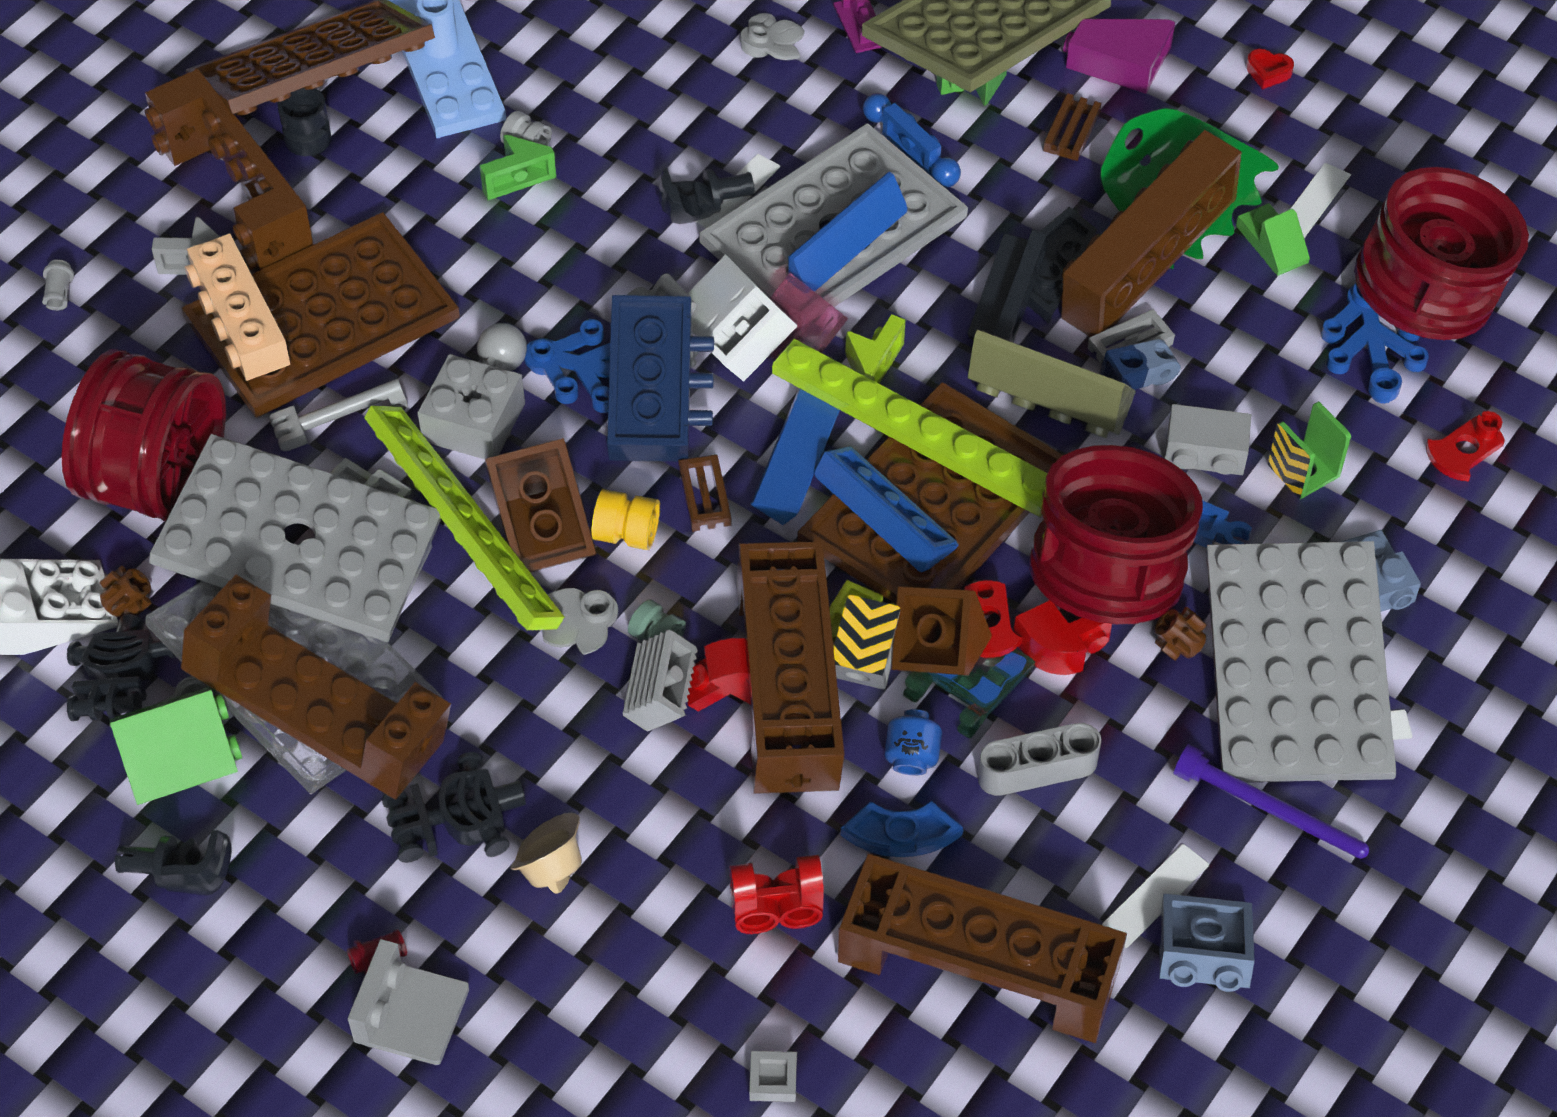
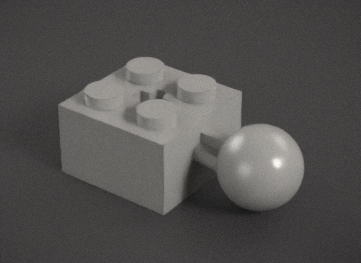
[418,323,527,460]

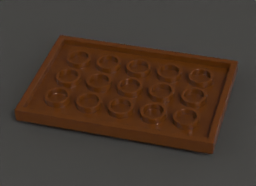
[186,0,435,115]
[181,212,460,418]
[797,382,1063,605]

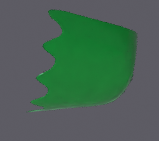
[1101,108,1279,269]

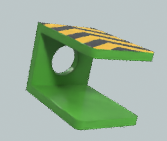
[1268,401,1351,499]

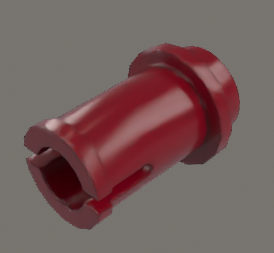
[347,929,407,974]

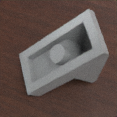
[152,217,220,275]

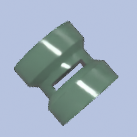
[628,599,686,641]

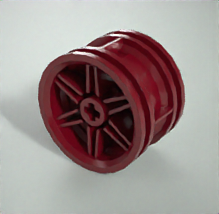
[1354,167,1529,340]
[61,349,226,522]
[1029,445,1203,625]

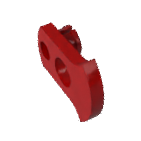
[1426,411,1505,482]
[964,580,1023,658]

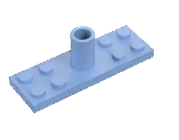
[389,0,506,138]

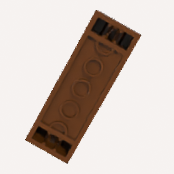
[145,69,313,272]
[736,541,844,794]
[181,574,451,800]
[838,854,1127,1043]

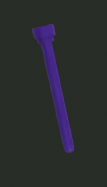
[1173,744,1369,859]

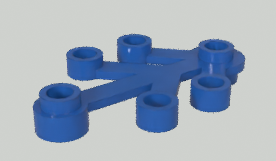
[1321,283,1429,404]
[524,319,610,413]

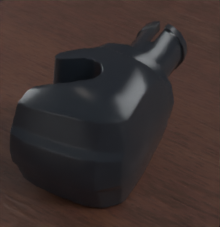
[659,168,755,224]
[115,830,232,896]

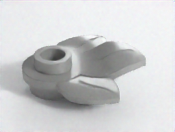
[740,13,805,60]
[543,588,618,655]

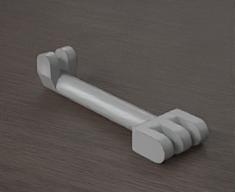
[269,379,408,451]

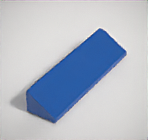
[788,172,908,295]
[750,388,840,525]
[814,446,959,572]

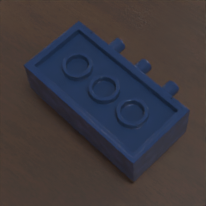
[607,295,714,462]

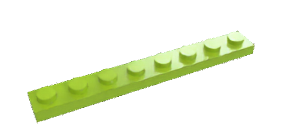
[772,339,1048,517]
[364,406,565,630]

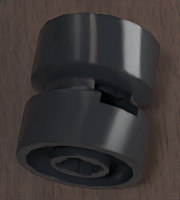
[277,88,332,157]

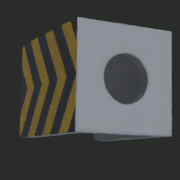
[834,595,900,690]

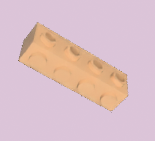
[185,234,290,381]

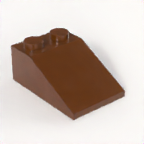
[485,438,596,573]

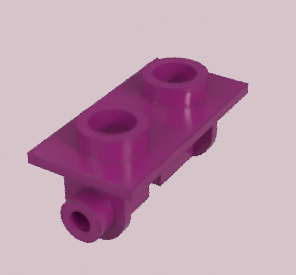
[833,0,882,53]

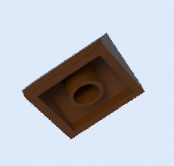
[891,586,992,676]

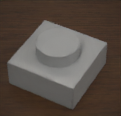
[749,1051,797,1102]

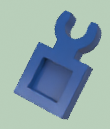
[1193,500,1252,548]

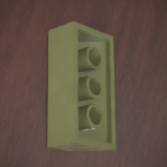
[968,330,1136,438]

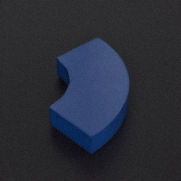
[840,801,963,857]

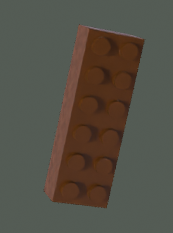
[1061,130,1242,337]

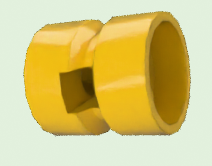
[592,489,660,551]

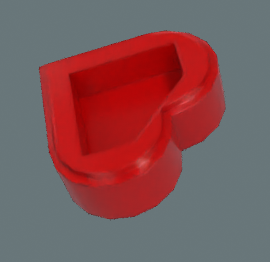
[1246,49,1294,90]

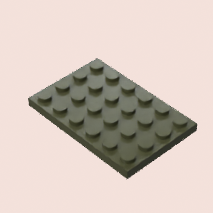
[862,0,1111,93]

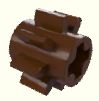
[99,566,152,617]
[1155,607,1207,661]

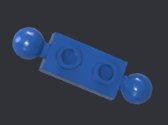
[863,93,961,187]

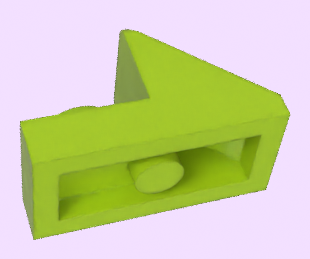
[846,314,906,384]

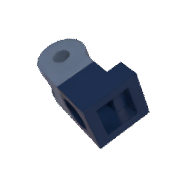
[1099,339,1181,390]

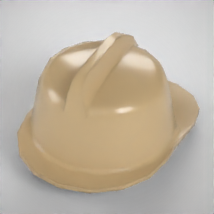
[510,813,582,894]

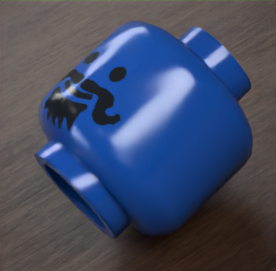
[884,709,942,776]

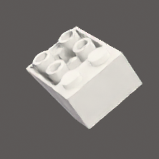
[688,254,797,382]
[0,559,118,655]

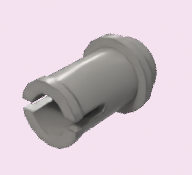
[42,260,74,311]

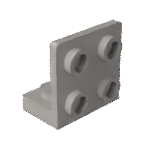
[348,939,469,1065]

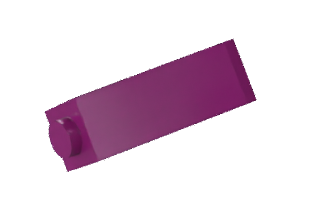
[1063,19,1175,94]

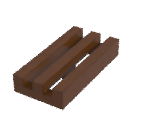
[1043,93,1102,161]
[678,454,732,532]

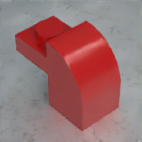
[1014,600,1112,675]
[687,638,751,712]

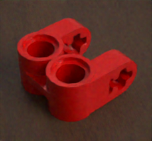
[729,854,824,934]

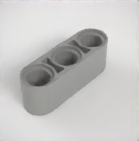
[978,723,1101,796]

